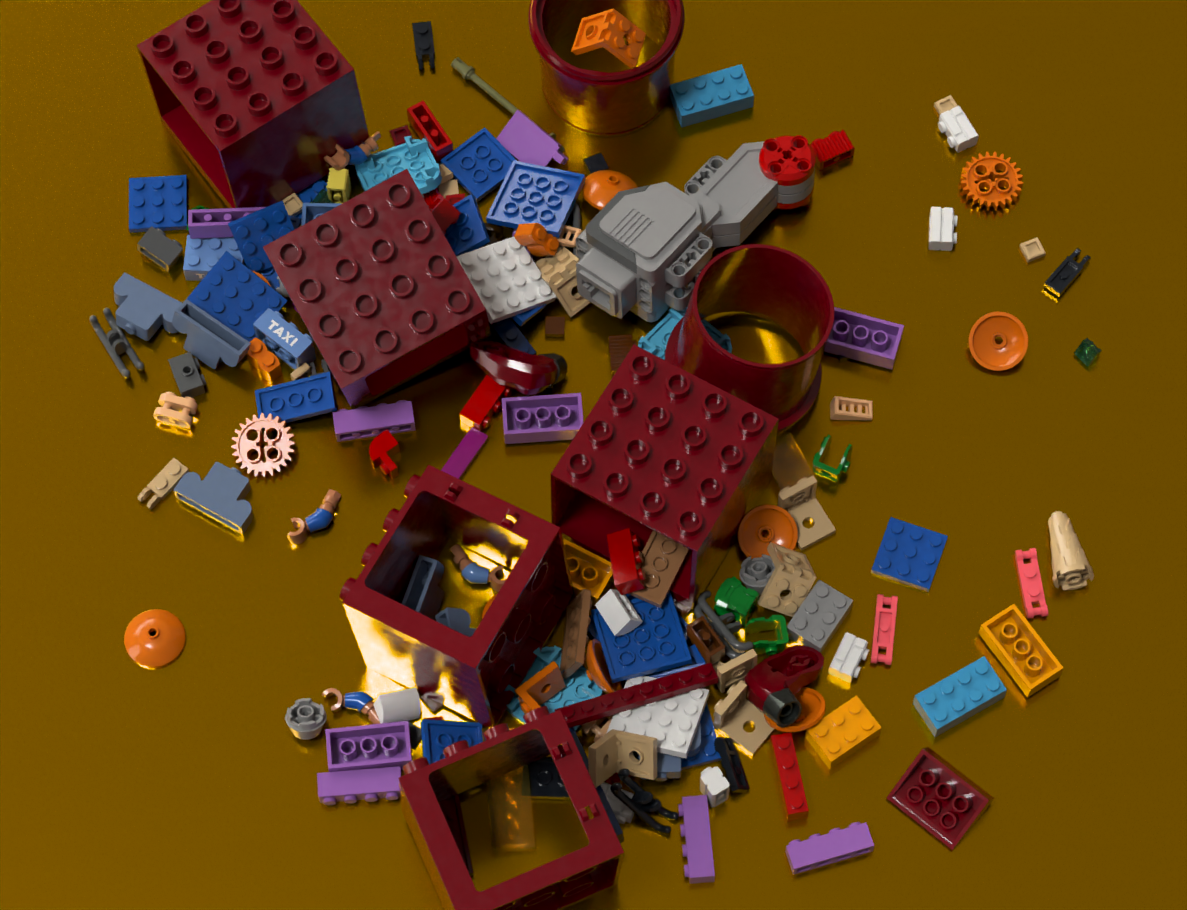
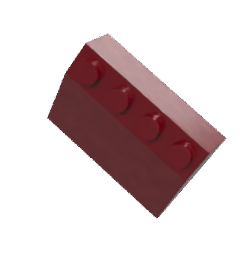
[887,747,994,850]

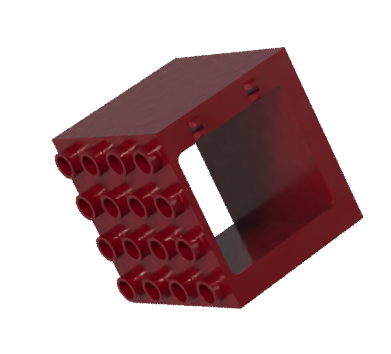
[137,0,369,208]
[263,169,491,409]
[551,345,779,609]
[339,465,574,728]
[398,706,624,910]

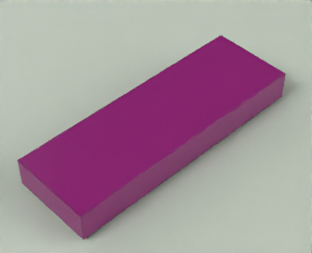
[441,427,489,479]

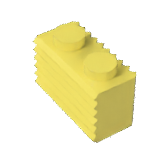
[326,168,351,204]

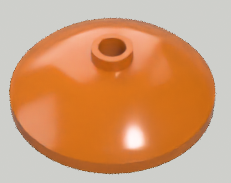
[582,170,638,210]
[969,311,1028,371]
[737,504,798,559]
[124,609,186,668]
[586,639,622,694]
[764,687,826,733]

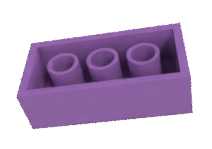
[824,307,904,370]
[502,393,583,444]
[325,721,413,772]

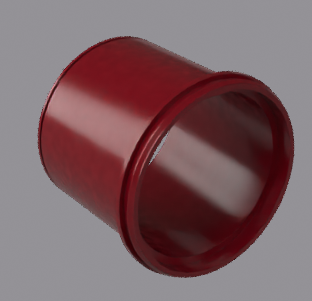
[528,0,685,135]
[664,244,834,433]

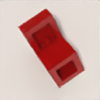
[369,429,400,479]

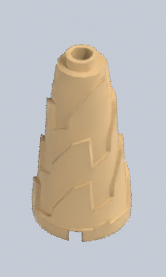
[1048,511,1094,590]

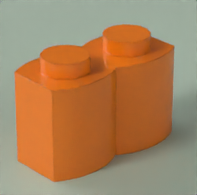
[514,223,560,257]
[246,338,282,383]

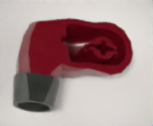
[470,340,567,395]
[744,645,824,727]

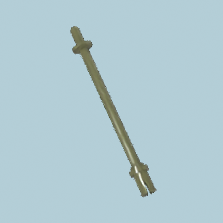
[451,57,565,153]

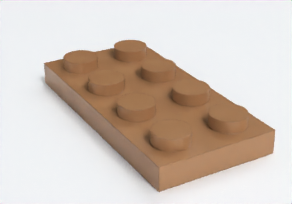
[628,530,690,608]
[560,589,593,679]

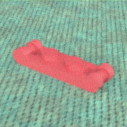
[1015,548,1048,619]
[870,594,898,665]

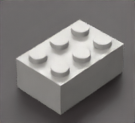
[787,580,854,654]

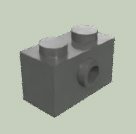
[137,226,183,272]
[168,352,207,398]

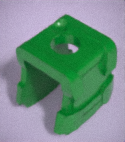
[813,434,853,482]
[714,576,759,626]
[745,615,789,655]

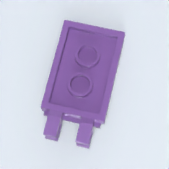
[496,110,569,167]

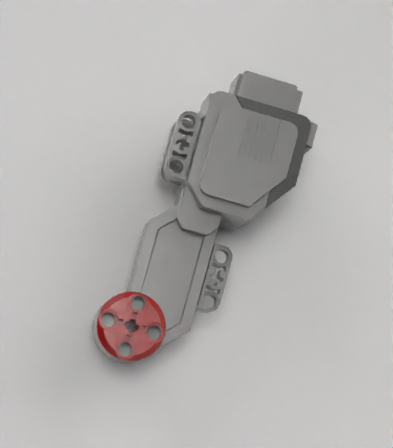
[576,135,816,322]

